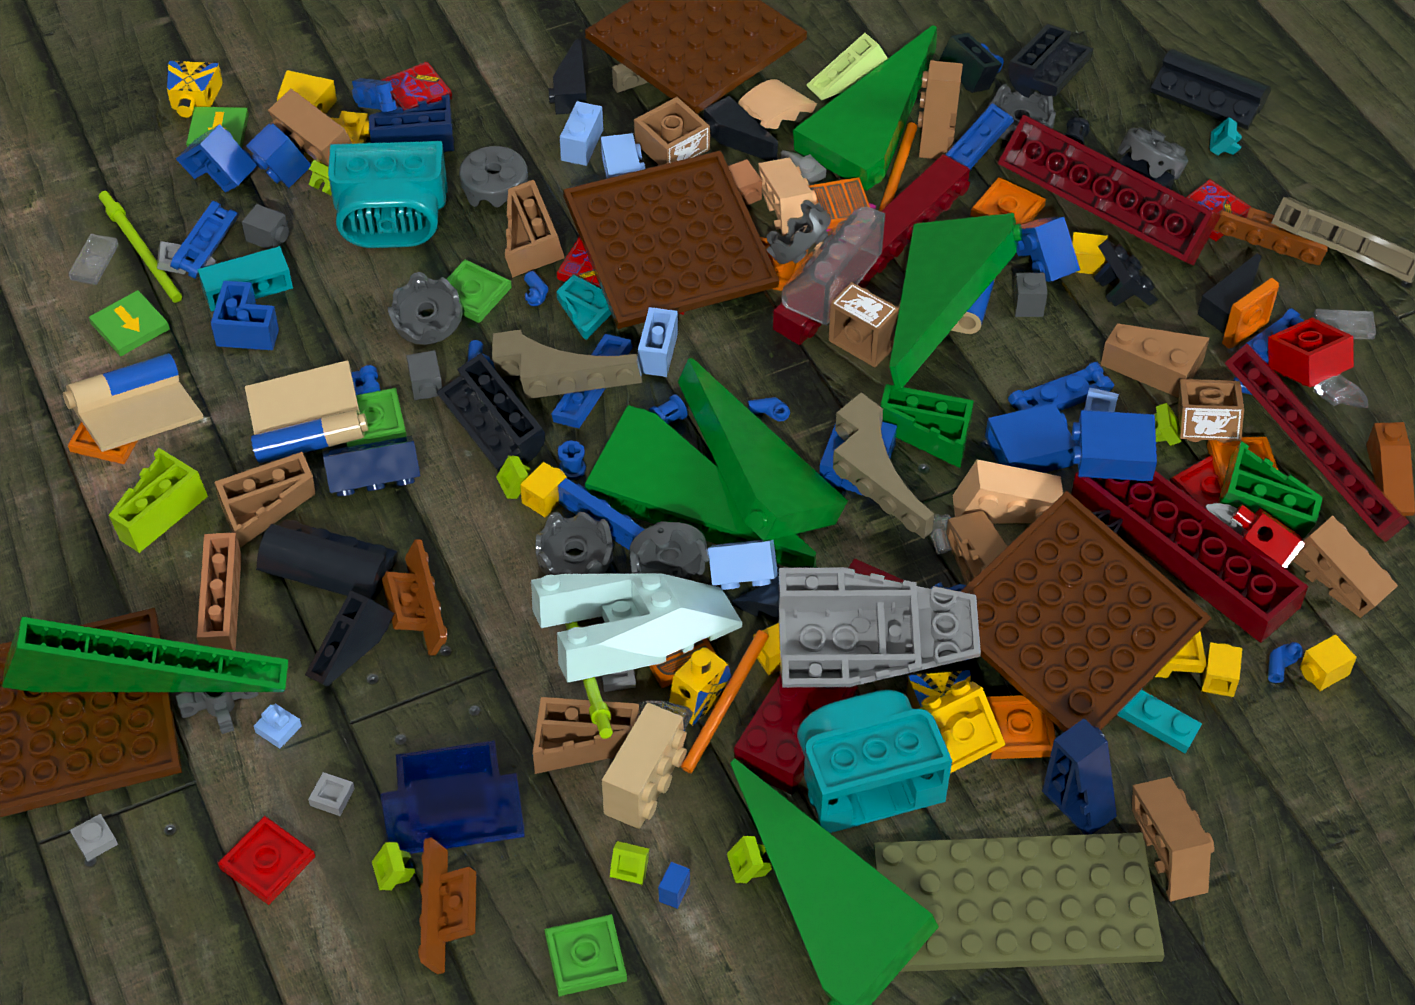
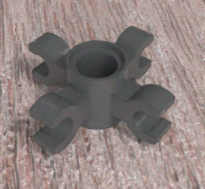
[176,692,259,734]

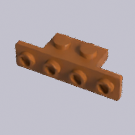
[1213,207,1328,265]
[382,539,447,656]
[418,837,476,975]

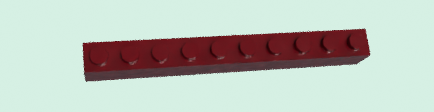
[773,154,970,346]

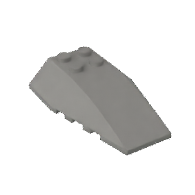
[779,567,981,687]

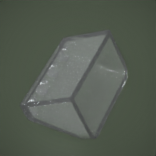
[782,207,885,326]

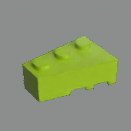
[109,448,208,553]

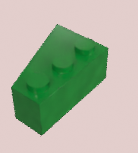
[880,384,974,468]
[1218,441,1323,538]

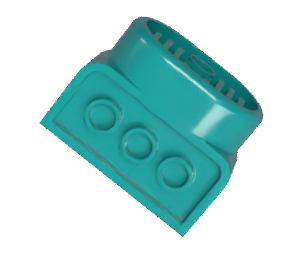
[328,141,448,248]
[797,690,952,833]

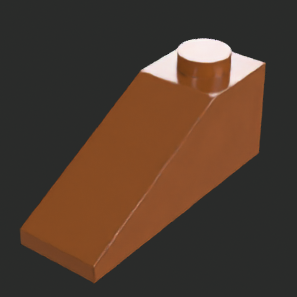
[1366,422,1415,516]

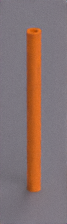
[877,122,917,214]
[681,630,769,773]

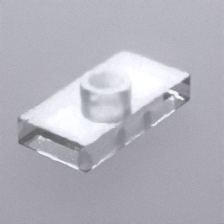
[68,234,118,285]
[1314,309,1376,339]

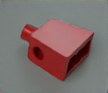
[1231,504,1305,568]

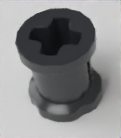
[1063,117,1090,145]

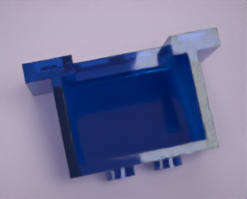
[381,740,525,854]

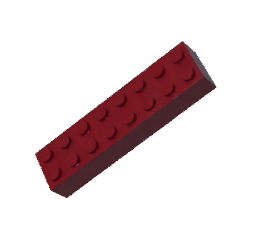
[997,114,1221,266]
[1071,471,1308,643]
[734,558,904,795]

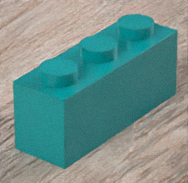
[197,246,293,312]

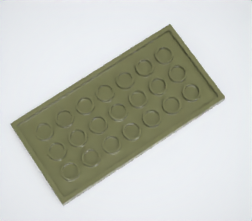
[873,832,1165,972]

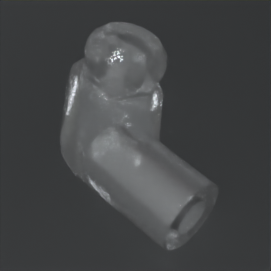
[930,514,951,554]

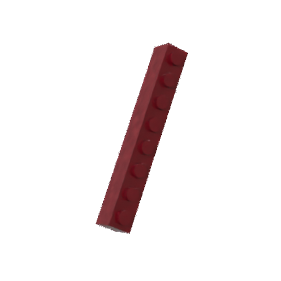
[1225,343,1410,542]

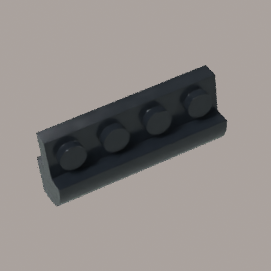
[1008,24,1094,98]
[1151,49,1271,130]
[436,353,545,473]
[256,519,398,600]

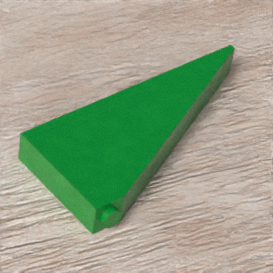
[793,25,937,191]
[889,213,1023,390]
[678,358,848,541]
[585,405,816,568]
[2,617,288,692]
[730,758,939,1005]

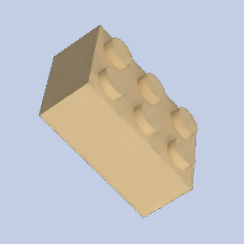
[602,702,687,829]

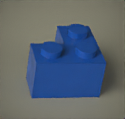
[176,124,257,193]
[246,124,311,188]
[1017,216,1080,282]
[211,280,279,350]

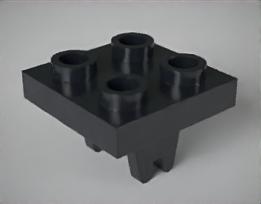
[1094,239,1158,306]

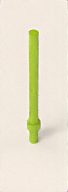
[99,191,182,303]
[565,621,613,739]

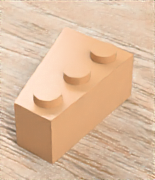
[758,157,817,236]
[953,460,1063,524]

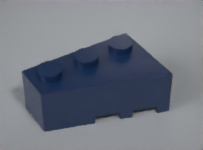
[369,94,454,153]
[1042,719,1117,835]

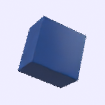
[658,862,690,909]

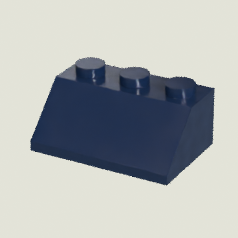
[323,435,420,496]

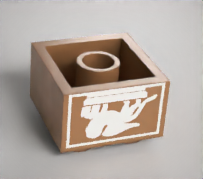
[634,97,710,166]
[829,282,899,367]
[1177,379,1244,443]

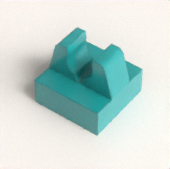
[1210,117,1242,155]

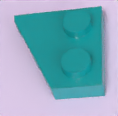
[556,274,611,340]

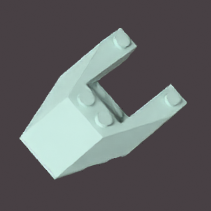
[531,573,742,683]

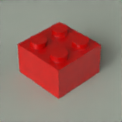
[1268,317,1354,387]

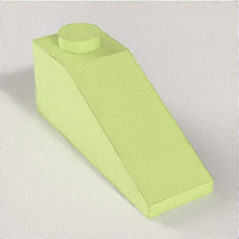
[806,33,888,100]

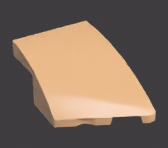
[738,79,817,129]

